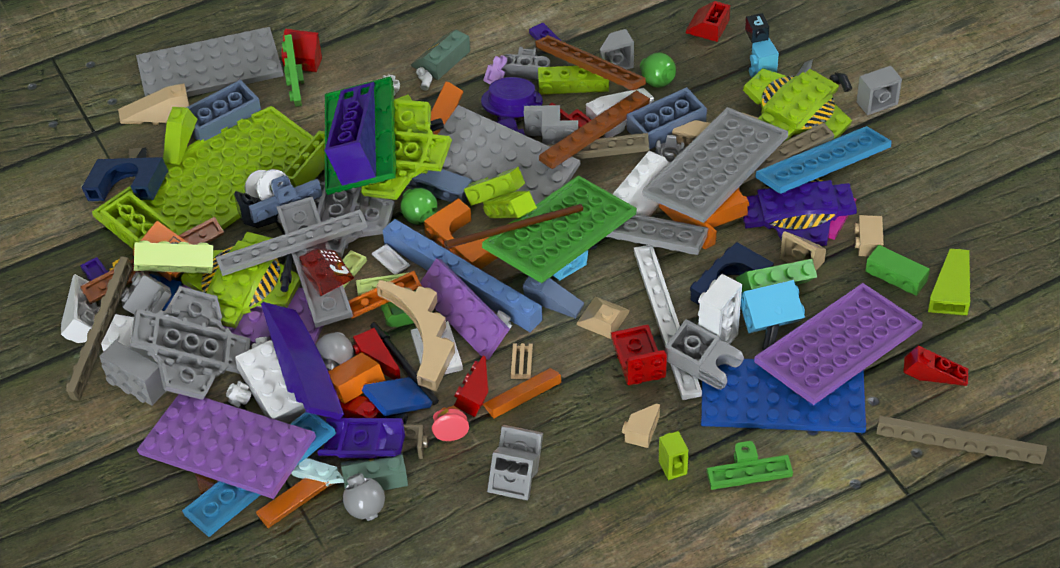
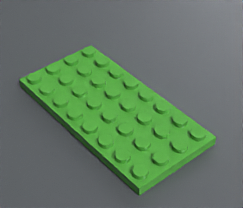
[482,175,637,283]

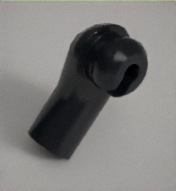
[829,72,852,92]

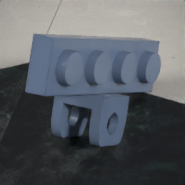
[249,175,322,223]

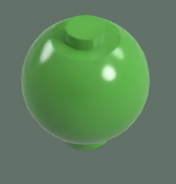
[640,52,676,88]
[401,188,438,225]

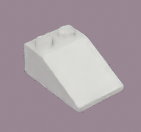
[101,314,158,364]

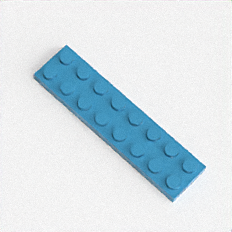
[756,126,892,194]
[182,412,336,537]

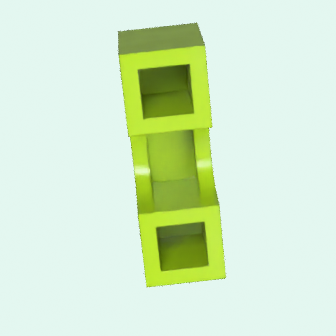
[464,167,525,206]

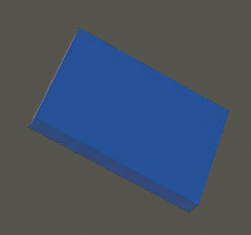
[362,377,432,416]

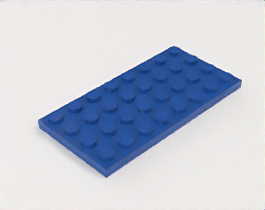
[701,359,866,433]

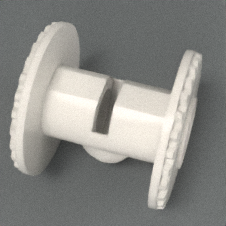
[245,169,291,201]

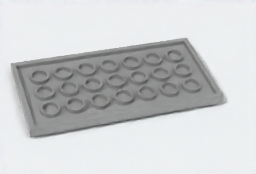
[136,27,283,97]
[437,105,581,205]
[642,107,788,223]

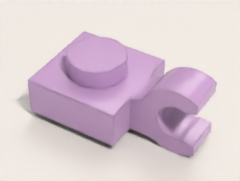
[483,55,507,84]

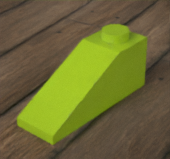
[163,107,197,165]

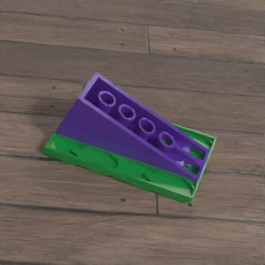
[325,76,396,195]

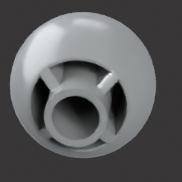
[316,332,354,371]
[343,473,385,521]

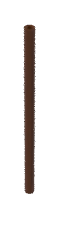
[444,204,583,249]

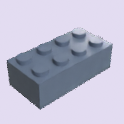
[186,80,261,141]
[627,87,707,149]

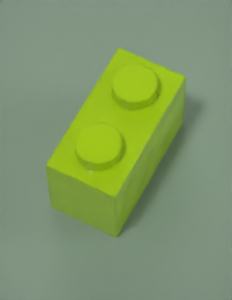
[659,431,689,480]

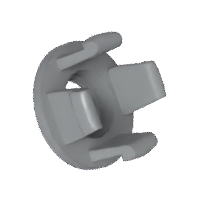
[655,135,685,163]

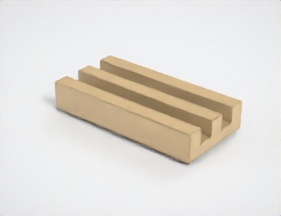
[511,343,533,379]

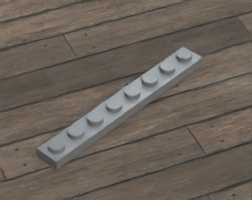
[216,209,368,276]

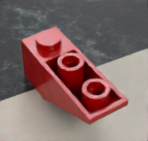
[903,345,969,386]
[454,355,488,417]

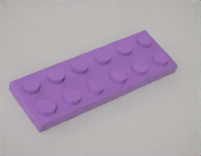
[420,258,510,360]

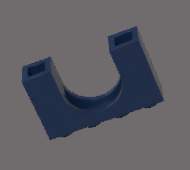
[81,157,168,201]
[690,242,774,305]

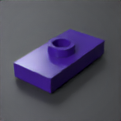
[529,23,561,41]

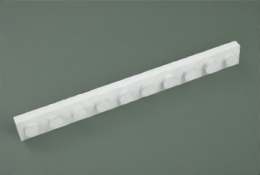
[634,245,702,400]

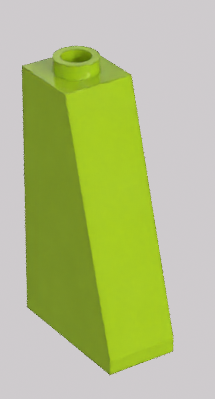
[928,249,970,315]

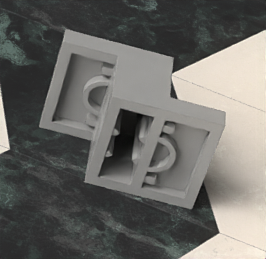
[524,105,578,145]
[121,271,171,314]
[487,425,543,500]

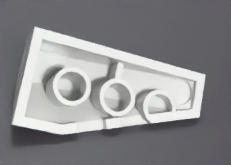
[61,274,100,343]

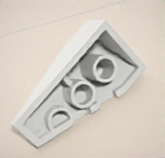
[586,88,654,138]

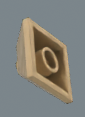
[780,231,826,271]
[577,296,629,339]

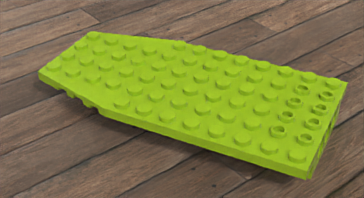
[92,106,313,249]

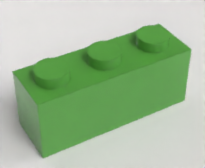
[865,245,930,296]

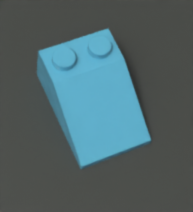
[749,38,779,78]

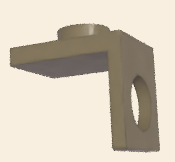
[404,425,428,459]

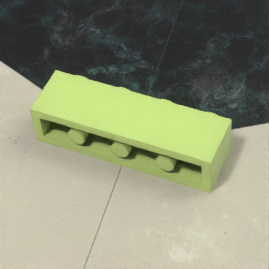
[134,240,213,273]

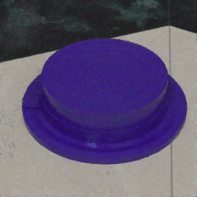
[481,77,543,118]

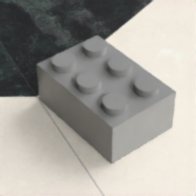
[99,340,166,406]

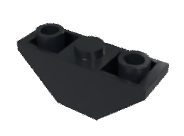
[234,191,278,228]

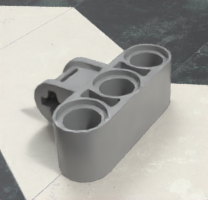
[502,47,550,79]

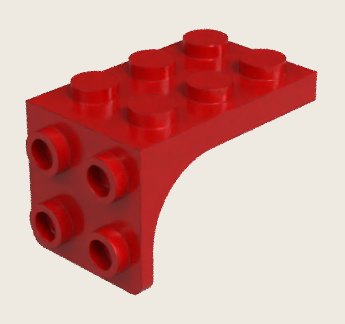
[611,325,667,385]

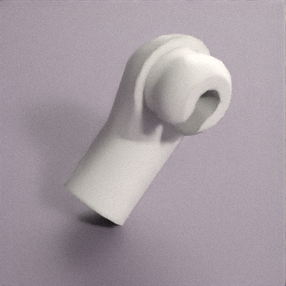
[416,67,433,91]

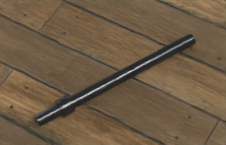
[280,253,293,292]
[370,322,439,405]

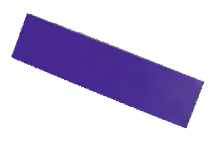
[261,302,344,420]

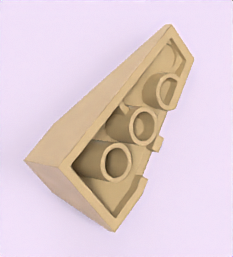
[118,83,189,125]

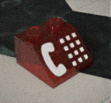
[299,248,354,297]

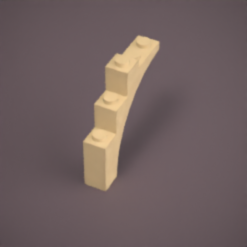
[377,280,455,391]

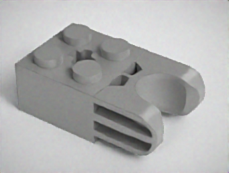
[665,319,744,390]

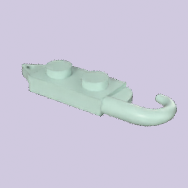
[291,458,344,486]

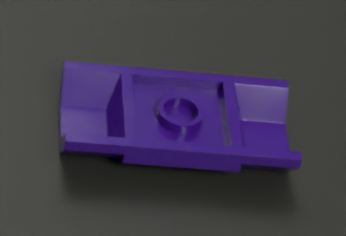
[317,418,405,458]

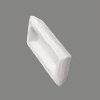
[372,244,410,275]

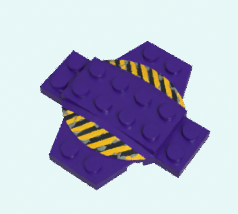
[743,178,857,246]

